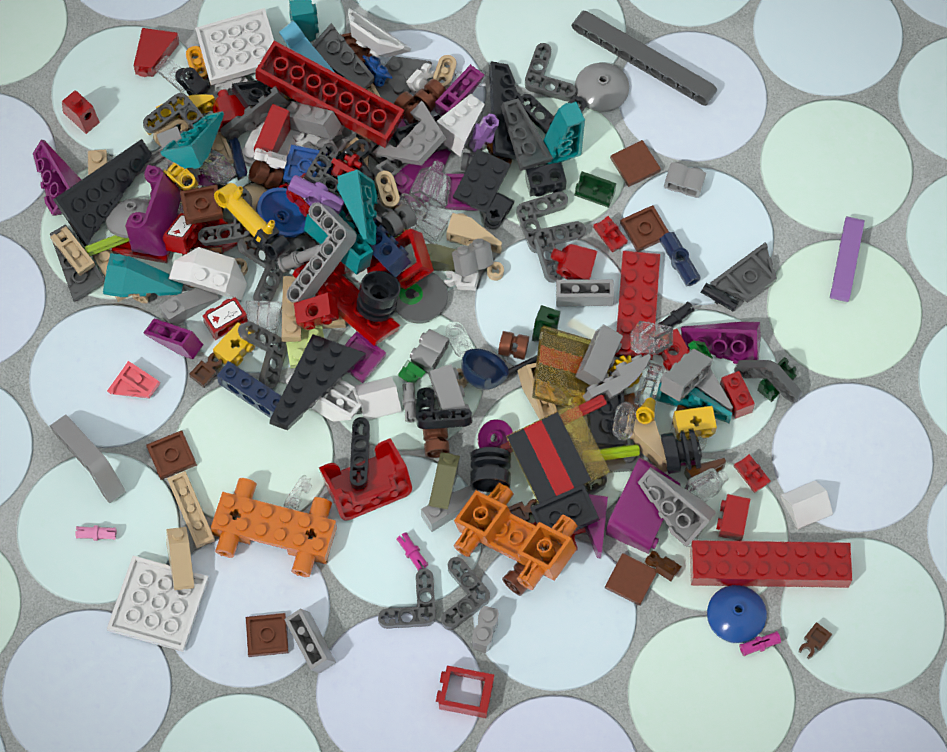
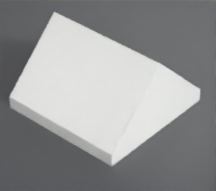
[354,376,401,421]
[780,481,833,530]

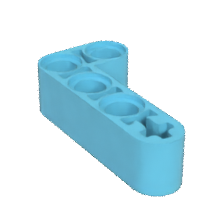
[279,21,335,73]

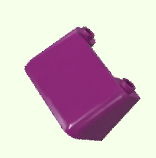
[125,165,184,256]
[606,458,681,554]

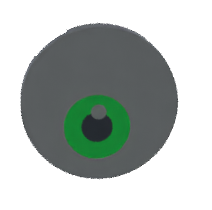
[396,272,448,324]

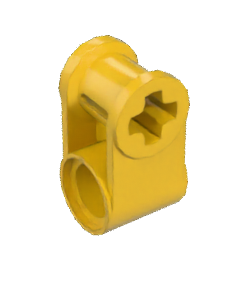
[163,163,198,190]

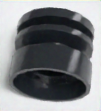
[356,271,400,322]
[660,428,702,475]
[470,447,511,492]

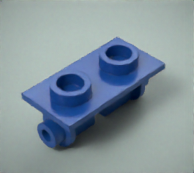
[362,55,393,86]

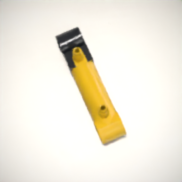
[214,183,290,260]

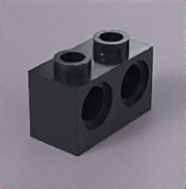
[525,162,567,197]

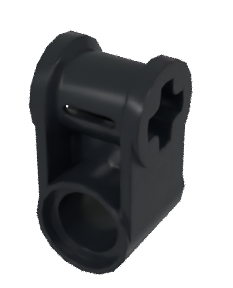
[175,67,210,96]
[485,192,515,230]

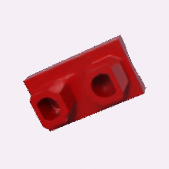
[330,154,367,178]
[593,216,628,252]
[734,454,771,493]

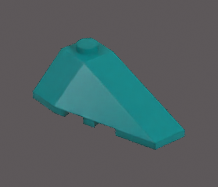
[161,111,224,169]
[337,170,377,245]
[103,253,184,297]
[656,382,732,423]

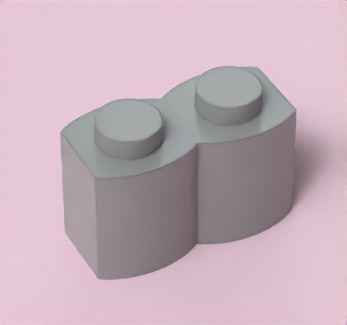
[316,125,357,156]
[664,162,706,198]
[452,239,494,277]
[410,329,449,373]
[472,605,499,653]

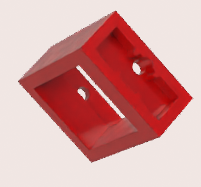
[390,228,434,290]
[436,665,494,718]

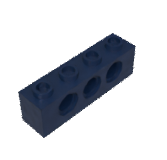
[352,218,411,277]
[217,361,281,418]

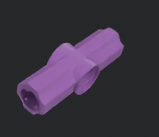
[469,114,499,152]
[288,175,345,215]

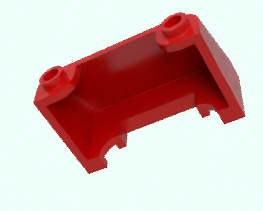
[319,438,412,520]

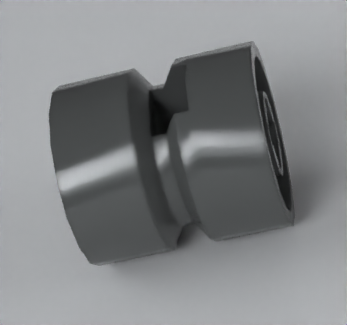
[381,203,417,237]

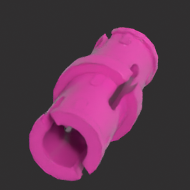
[396,532,429,571]
[739,631,781,656]

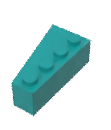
[543,102,585,165]
[304,210,373,275]

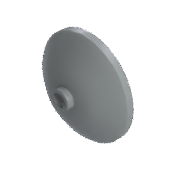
[575,62,629,112]
[106,197,150,238]

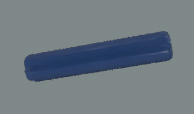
[229,138,248,177]

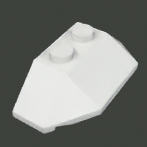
[347,8,412,58]
[169,247,247,301]
[286,373,362,422]

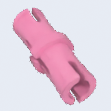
[75,525,117,541]

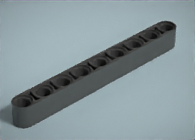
[571,10,717,106]

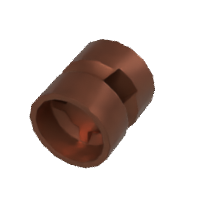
[414,79,446,112]
[394,91,420,124]
[248,160,283,189]
[498,331,529,360]
[423,428,450,458]
[502,562,527,596]

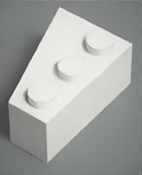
[436,94,485,157]

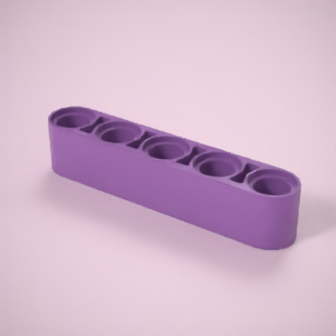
[830,216,865,302]

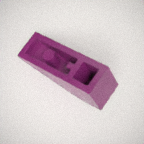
[435,64,485,117]
[143,318,204,359]
[585,494,608,558]

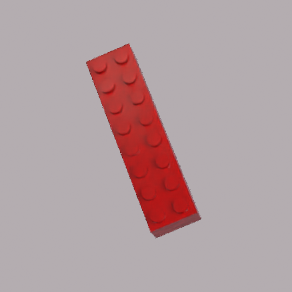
[255,41,404,148]
[690,540,852,588]

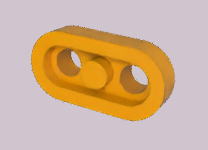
[186,46,208,80]

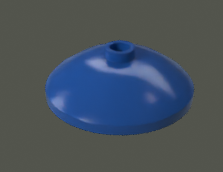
[256,188,307,238]
[707,585,767,643]

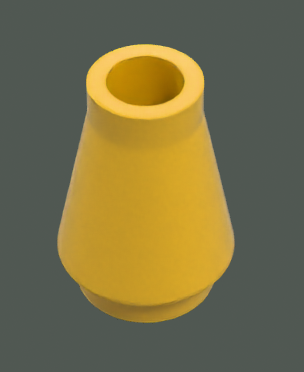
[636,398,656,424]

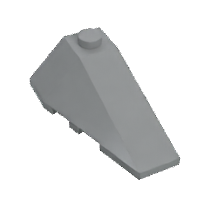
[638,467,716,547]

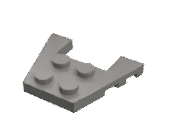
[373,101,446,165]

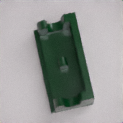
[574,171,617,208]
[532,305,561,342]
[757,357,797,402]

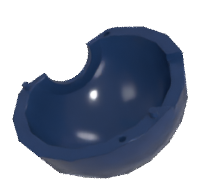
[461,349,509,390]

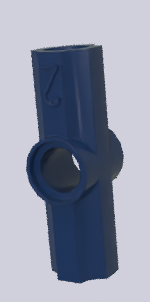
[659,232,701,286]

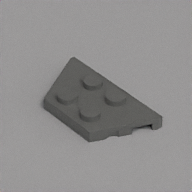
[373,56,432,104]
[710,242,777,303]

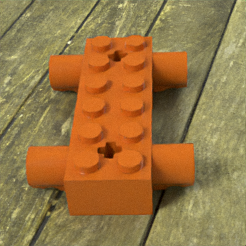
[211,478,337,578]
[453,483,578,590]

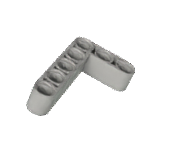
[287,202,356,303]
[49,414,126,503]

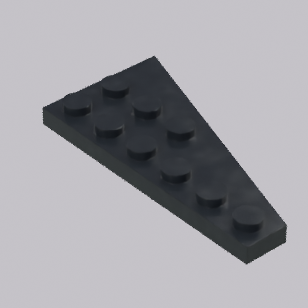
[489,61,545,165]
[53,139,152,246]
[269,334,366,431]

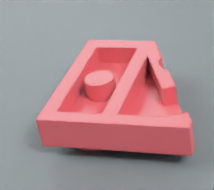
[107,361,160,399]

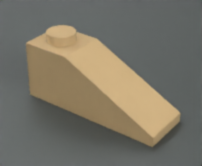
[447,213,502,254]
[517,363,557,420]
[628,419,667,472]
[166,527,194,590]

